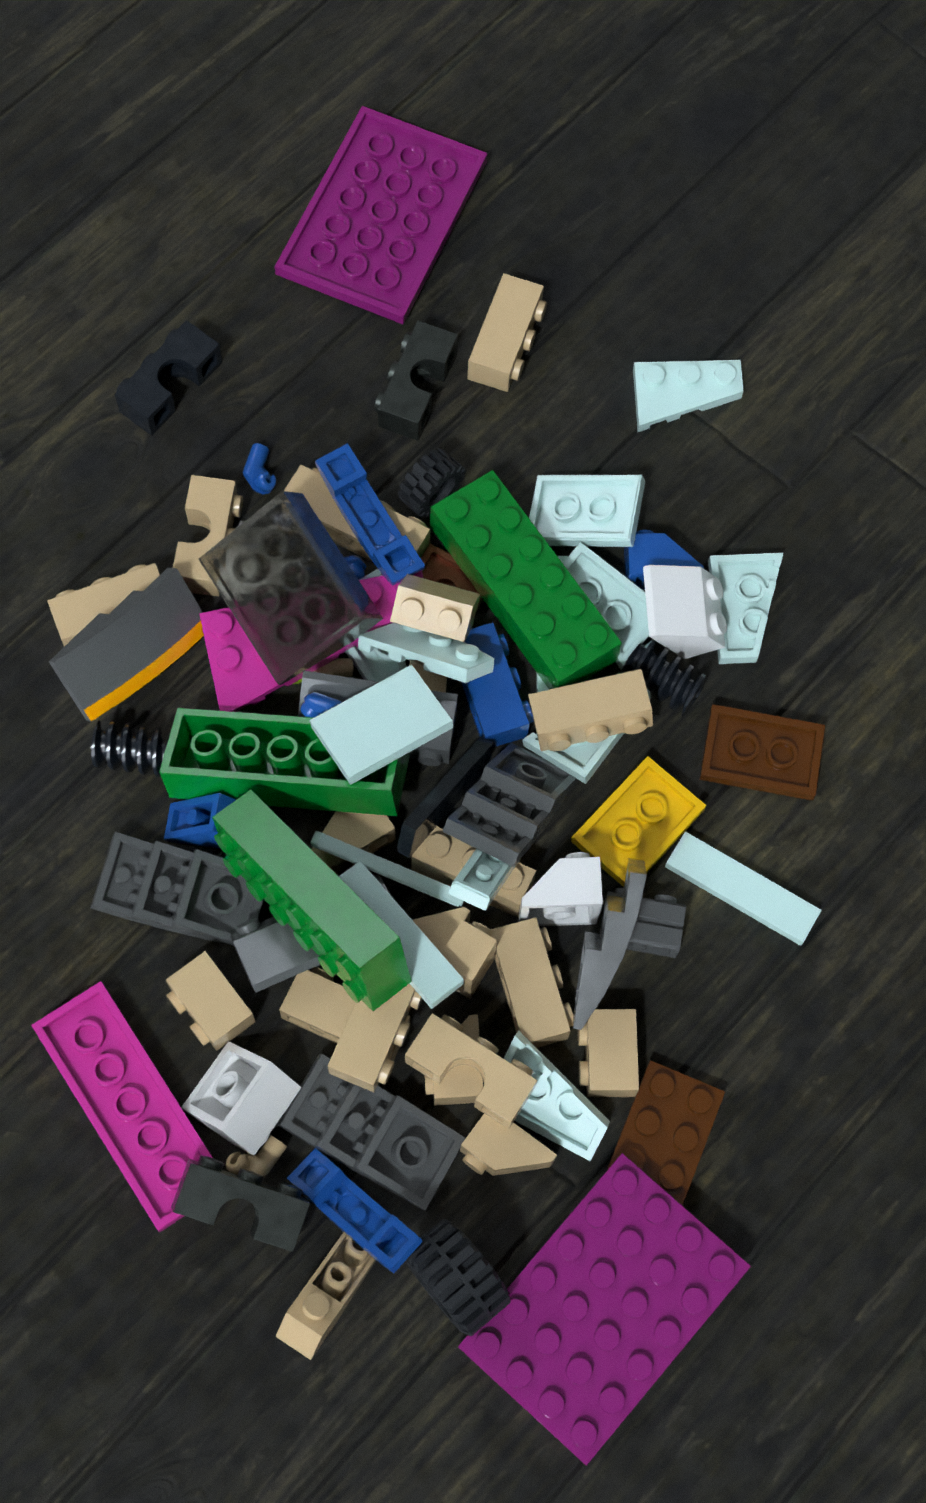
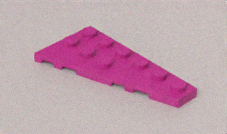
[199,570,424,712]

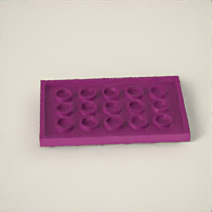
[275,106,488,325]
[458,1153,751,1466]

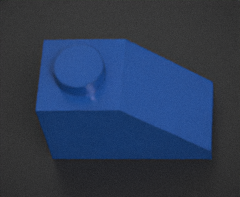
[624,530,704,590]
[164,793,236,849]

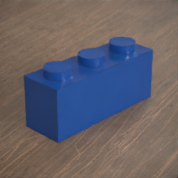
[460,623,533,748]

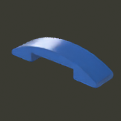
[315,443,425,586]
[287,1148,423,1274]

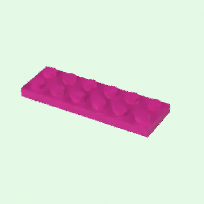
[31,981,213,1232]

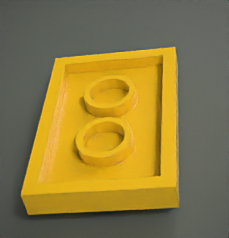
[571,756,706,887]

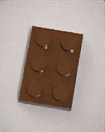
[699,704,825,801]
[605,1060,725,1205]

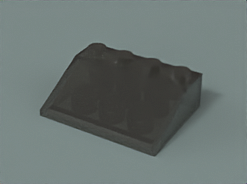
[199,491,384,685]

